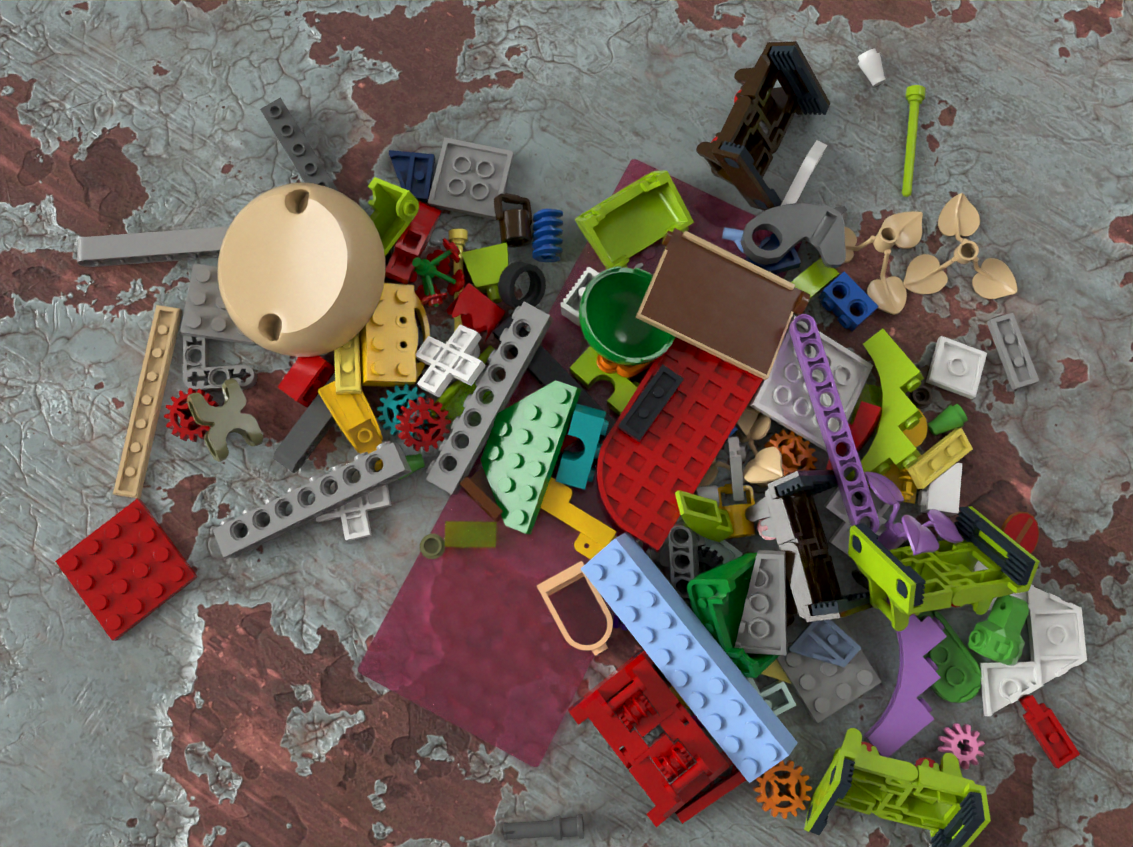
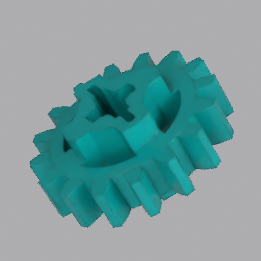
[377,384,432,438]

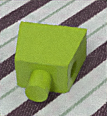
[462,243,509,304]

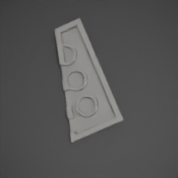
[734,550,787,655]

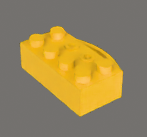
[359,283,430,387]

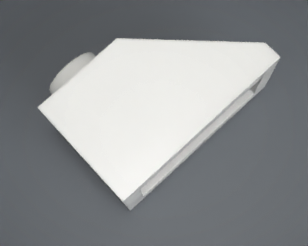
[918,463,962,517]

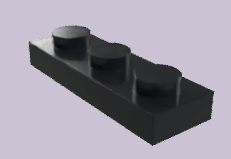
[618,364,684,442]

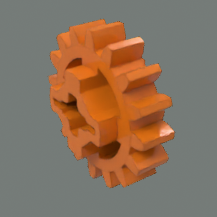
[764,430,818,476]
[753,760,812,819]

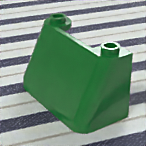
[687,553,788,678]

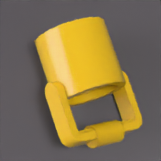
[717,484,755,539]

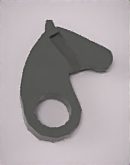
[740,203,847,268]

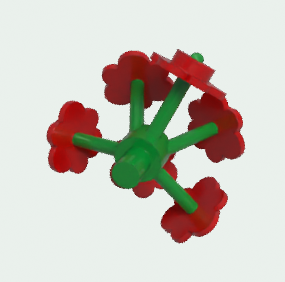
[409,238,465,307]

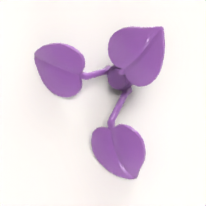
[864,472,963,555]

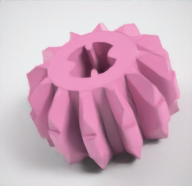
[937,723,985,770]

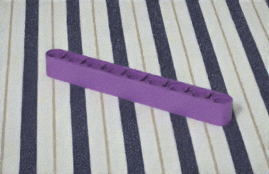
[789,314,880,533]

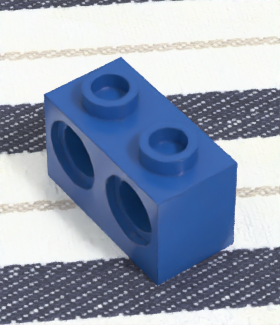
[818,271,879,332]

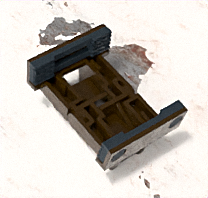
[696,41,830,211]
[745,470,873,622]

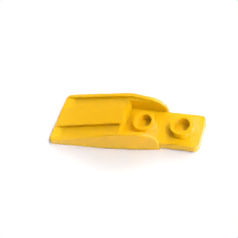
[318,381,383,472]

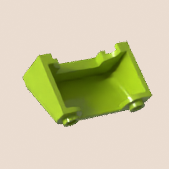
[575,170,694,269]
[368,177,419,256]

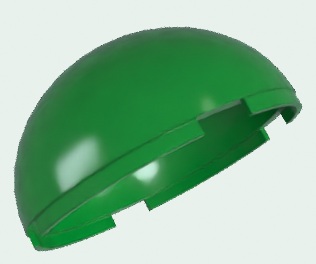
[579,266,675,366]

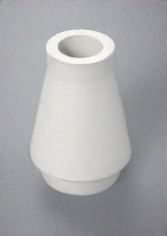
[858,49,886,87]

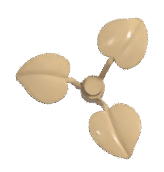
[903,193,1017,299]
[844,212,923,315]
[698,412,784,488]

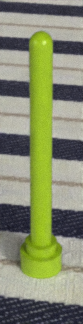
[902,85,926,197]

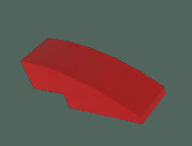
[826,401,882,470]

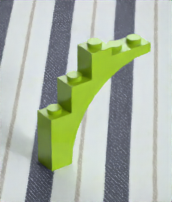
[845,328,924,486]

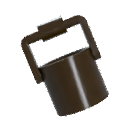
[494,193,532,248]

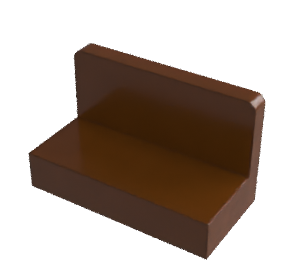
[459,468,503,523]

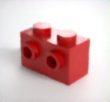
[278,355,335,408]

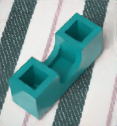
[556,404,609,489]

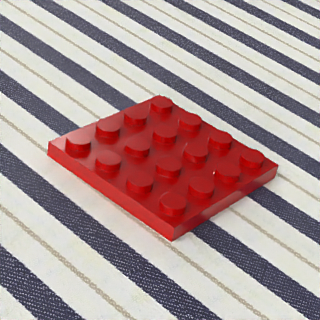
[55,498,198,641]

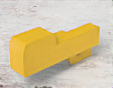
[540,477,617,560]

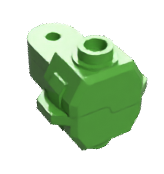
[968,595,1029,666]

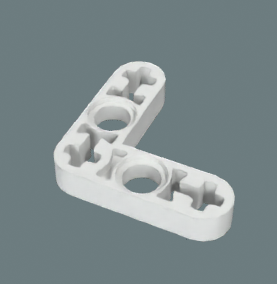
[781,140,827,206]

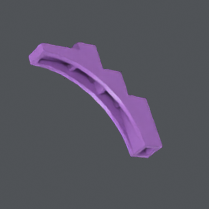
[864,595,947,757]

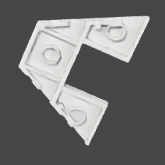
[972,560,1087,716]

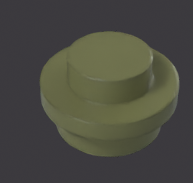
[420,534,445,559]

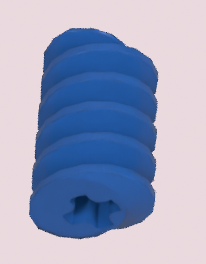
[532,209,563,262]

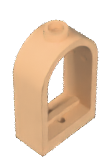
[537,561,613,655]

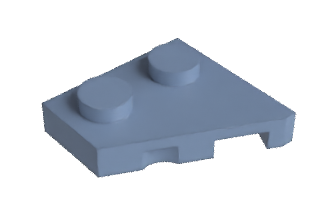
[787,619,862,667]

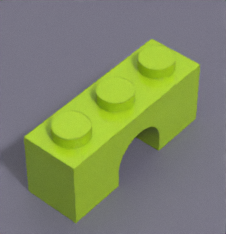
[570,346,640,416]

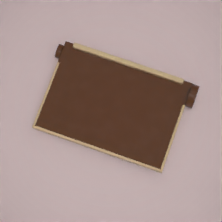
[636,228,810,380]

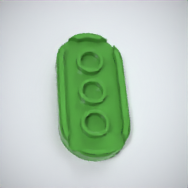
[897,610,982,703]

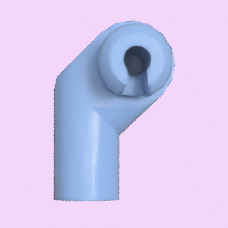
[722,227,744,253]

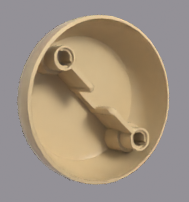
[218,182,385,357]

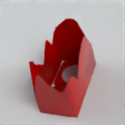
[444,283,505,344]

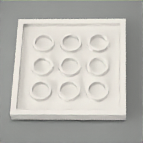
[749,316,873,452]

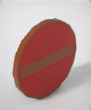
[1000,511,1039,554]

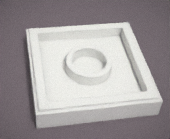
[926,336,987,399]

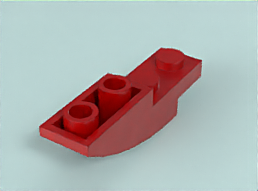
[385,202,442,285]

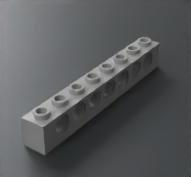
[426,302,554,495]
[213,441,412,558]

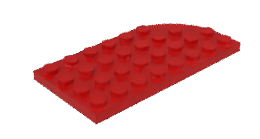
[597,337,763,551]

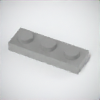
[987,313,1039,390]

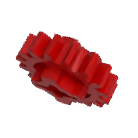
[164,388,219,442]
[395,396,451,452]

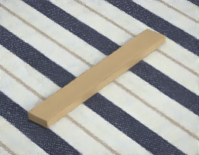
[113,305,183,499]

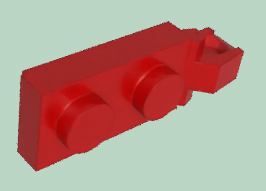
[1019,694,1080,769]

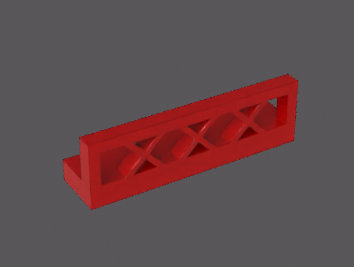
[675,764,746,824]

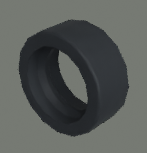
[498,261,546,308]

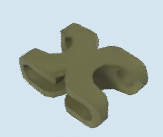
[187,378,263,462]

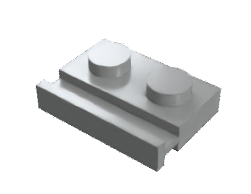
[728,437,747,501]

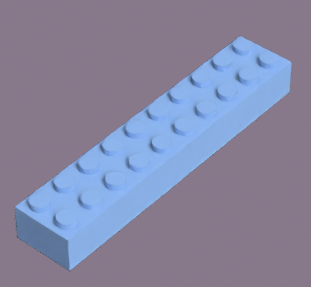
[581,532,798,783]

